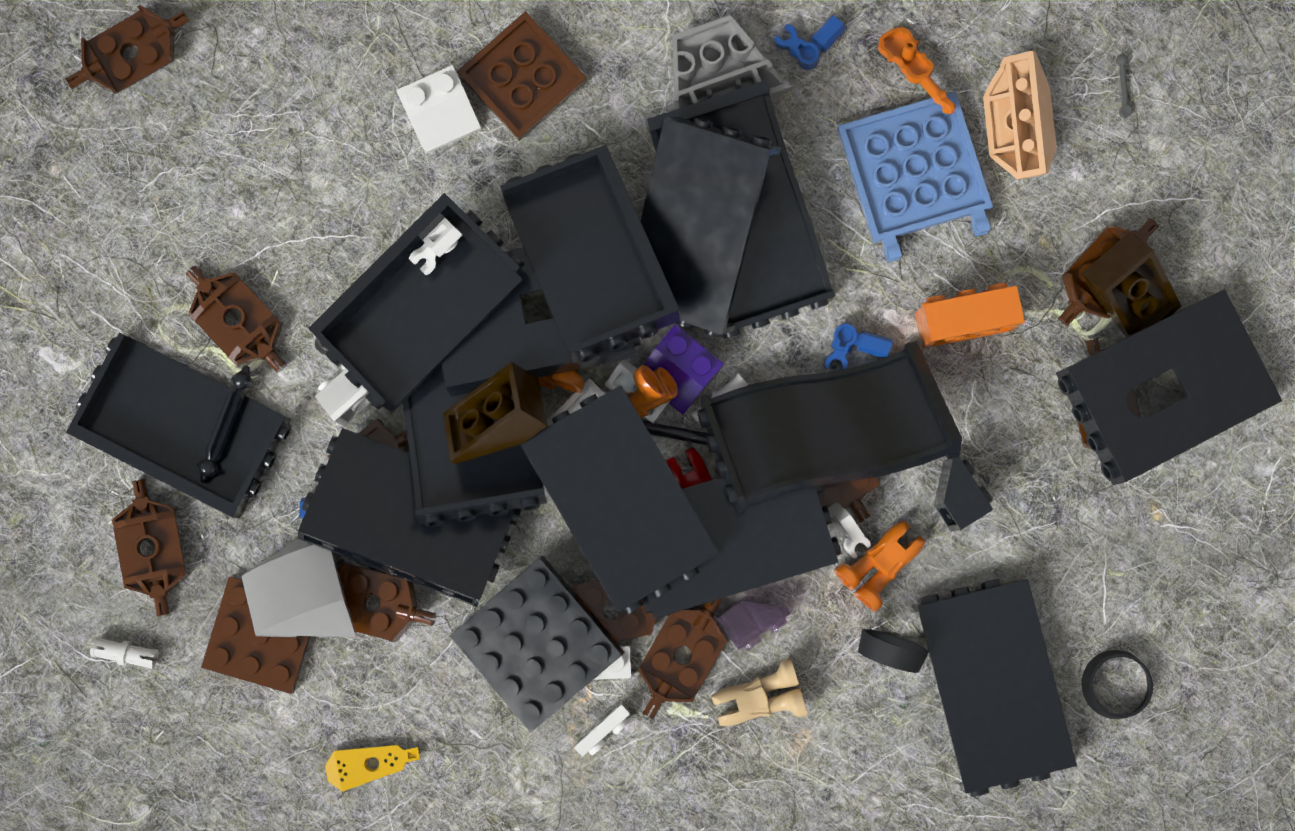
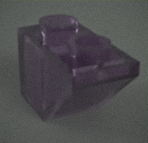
[716,600,790,651]

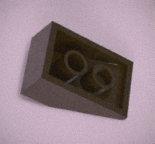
[1081,232,1182,337]
[443,362,547,464]

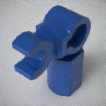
[774,15,846,70]
[824,324,893,370]

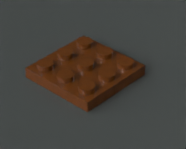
[457,11,587,141]
[201,577,311,694]

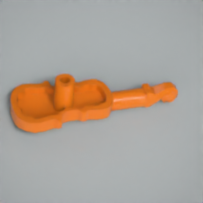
[878,27,956,115]

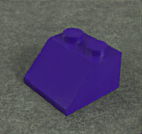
[643,324,723,415]

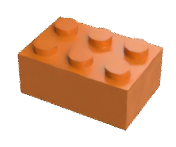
[914,282,1025,349]

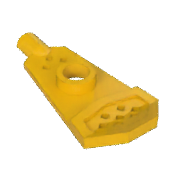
[325,745,420,792]

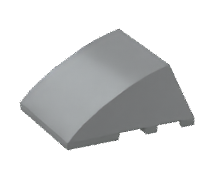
[672,15,792,110]
[241,539,357,639]

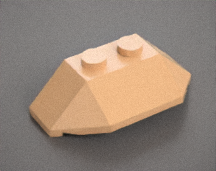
[983,51,1057,180]

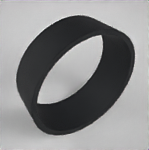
[858,629,929,673]
[1081,650,1153,719]

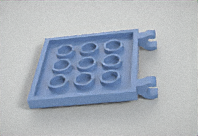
[837,91,993,263]

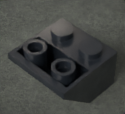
[934,457,993,532]

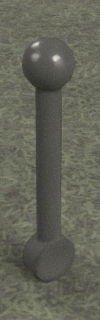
[1116,54,1133,118]

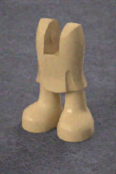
[711,658,808,726]

